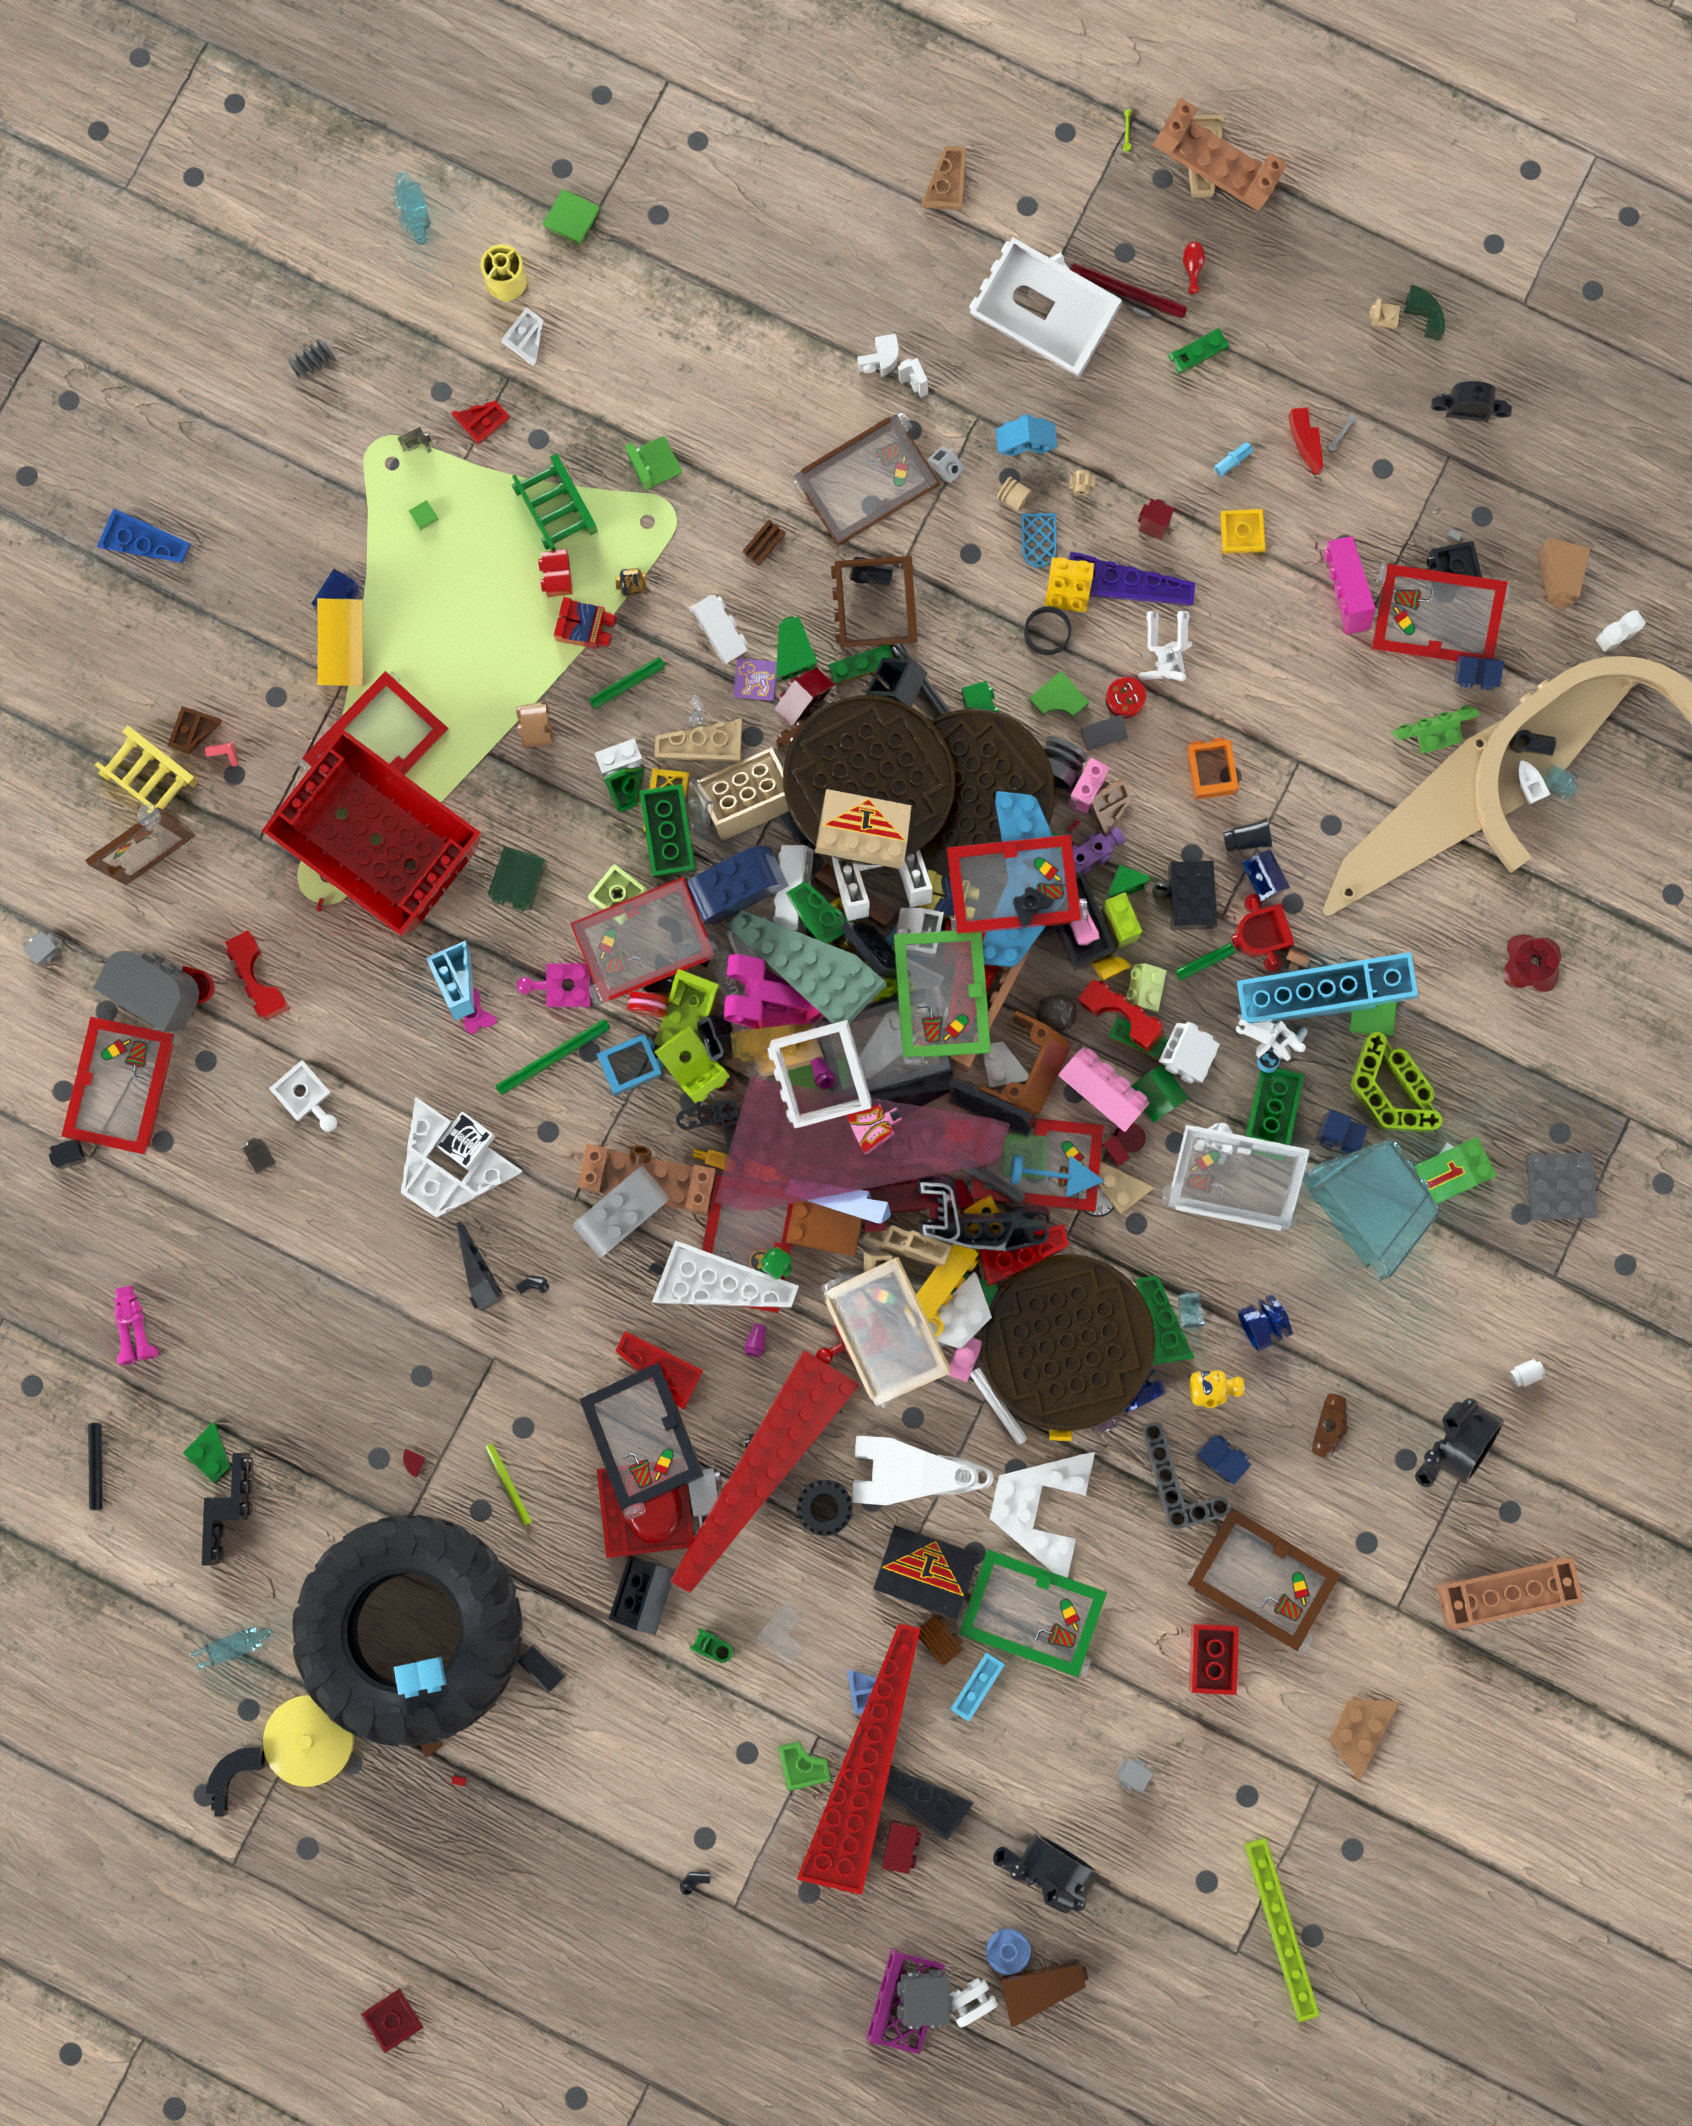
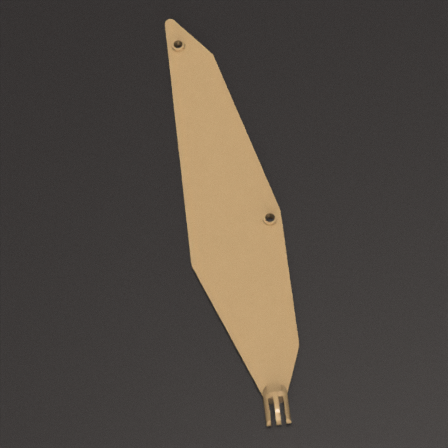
[1322,658,1643,916]

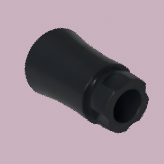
[1223,818,1272,851]

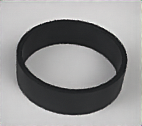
[1024,606,1072,655]

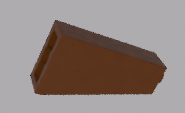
[1000,1961,1089,2027]

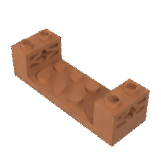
[1152,98,1288,211]
[938,952,1029,1073]
[578,1144,717,1215]
[1436,1556,1584,1630]

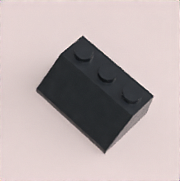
[609,1555,676,1635]

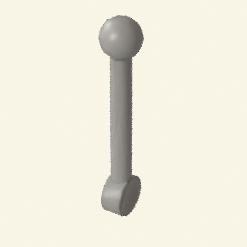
[1327,415,1357,452]

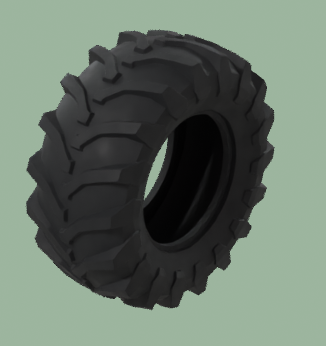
[292,1515,522,1747]

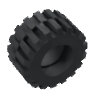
[797,1480,852,1536]

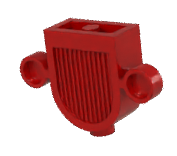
[1231,894,1295,973]

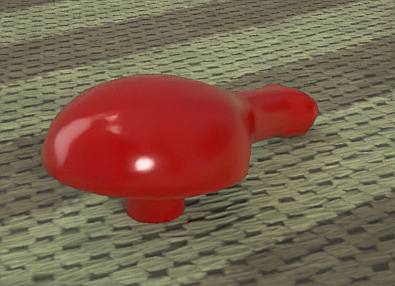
[1183,241,1205,295]

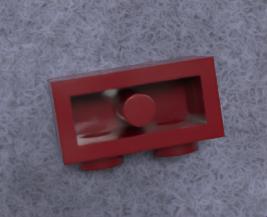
[1137,498,1175,541]

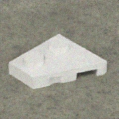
[501,307,543,367]

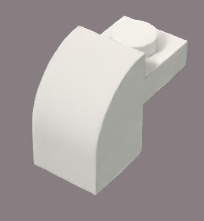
[857,334,898,377]

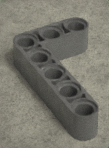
[1142,1422,1231,1529]

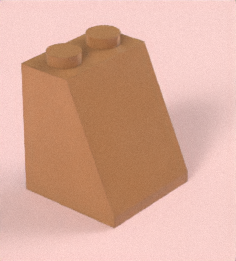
[1537,538,1590,609]

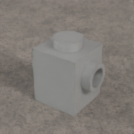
[927,446,965,483]
[23,932,62,968]
[1116,1757,1153,1793]

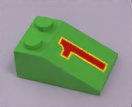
[1414,1136,1497,1205]

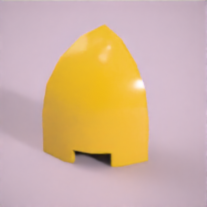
[1092,956,1132,982]

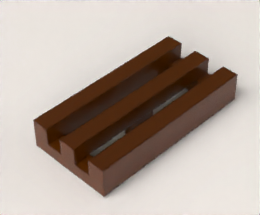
[743,519,786,565]

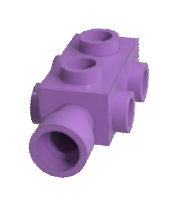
[1072,827,1126,876]

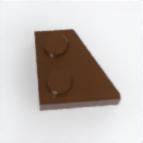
[167,706,222,754]

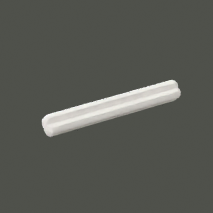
[970,1368,1027,1445]

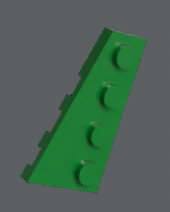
[1135,1275,1195,1365]

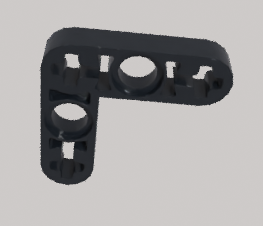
[676,1100,748,1163]

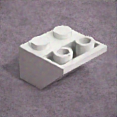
[893,908,944,959]

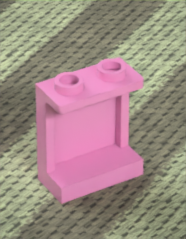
[1067,758,1109,816]

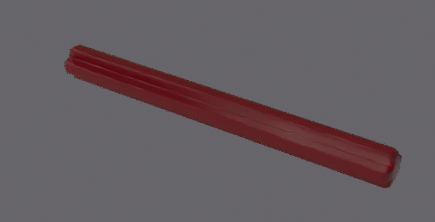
[1070,263,1187,318]

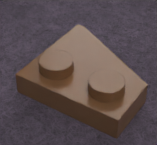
[1089,779,1133,836]

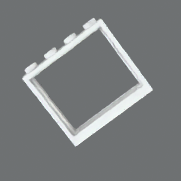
[767,1020,872,1128]

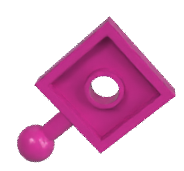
[516,963,590,1007]

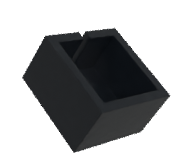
[865,658,927,707]

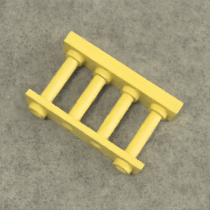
[95,725,198,818]

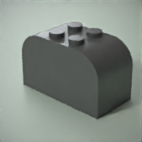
[93,950,199,1032]

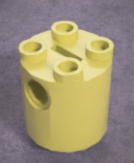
[480,244,528,302]

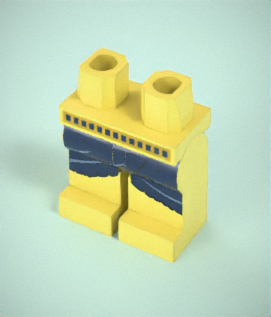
[918,870,980,921]

